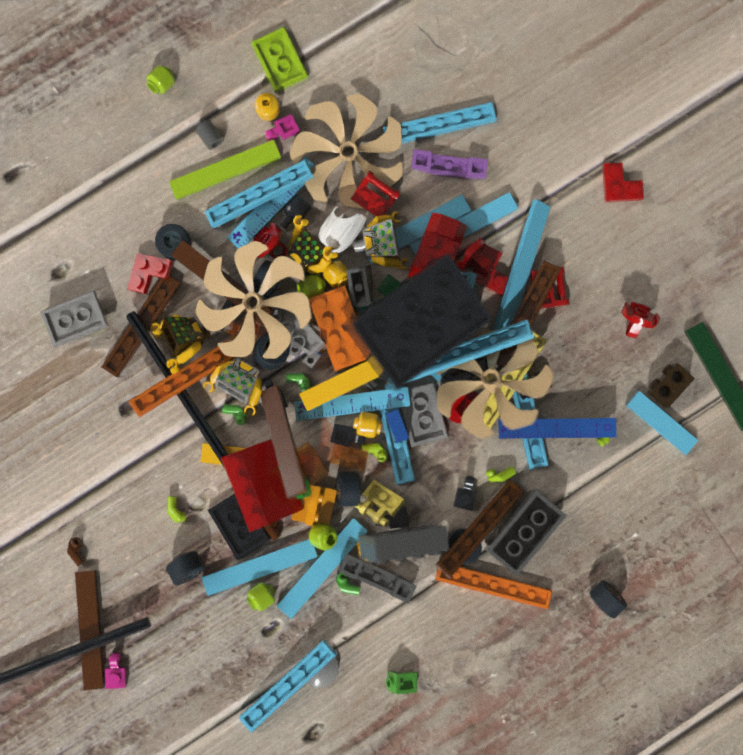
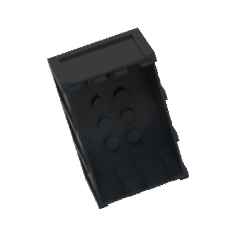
[340,254,493,391]

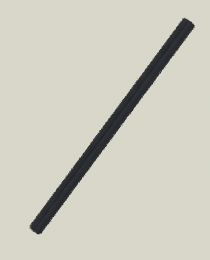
[126,311,229,467]
[0,617,151,685]

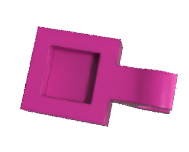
[265,114,300,141]
[105,653,127,689]

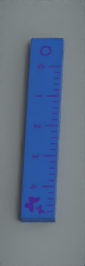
[498,418,617,439]

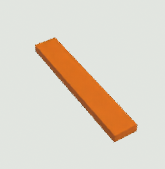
[128,340,237,418]
[435,566,552,609]

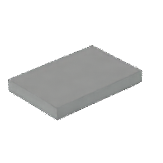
[40,290,109,348]
[401,382,448,447]

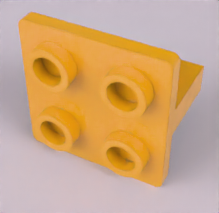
[291,484,337,526]

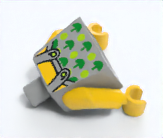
[354,211,408,271]
[203,355,262,416]

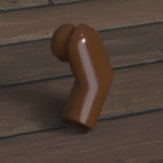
[264,521,281,541]
[67,537,86,566]

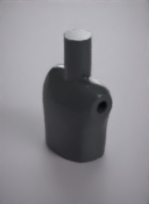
[280,195,312,230]

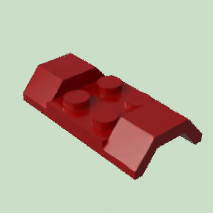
[407,212,468,278]

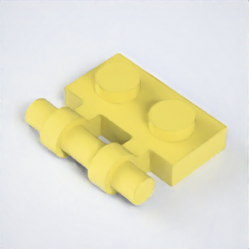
[355,480,405,527]

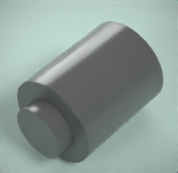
[195,119,224,150]

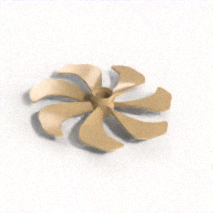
[290,94,403,209]
[196,241,311,359]
[437,329,554,439]

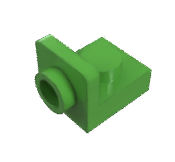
[386,671,417,695]

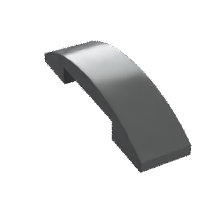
[338,553,417,604]

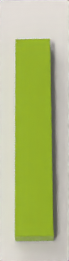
[169,139,281,200]

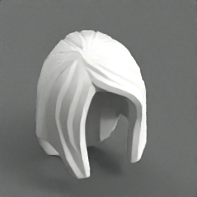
[318,206,367,253]

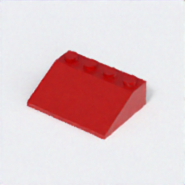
[221,439,304,532]

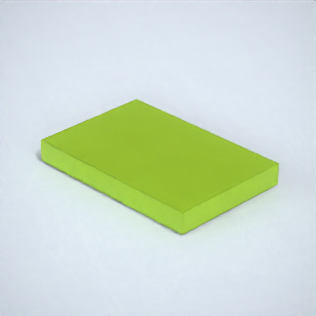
[251,27,309,94]

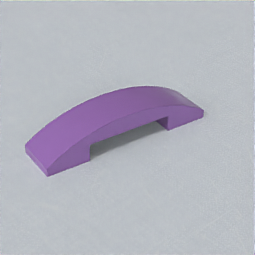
[411,149,488,179]

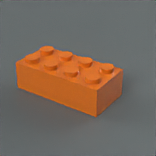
[309,286,367,373]

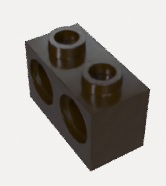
[647,363,695,408]

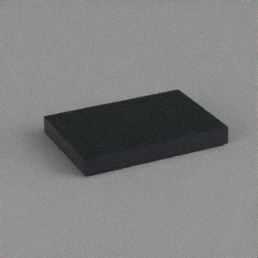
[207,494,271,560]

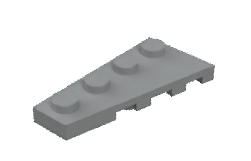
[266,289,326,357]

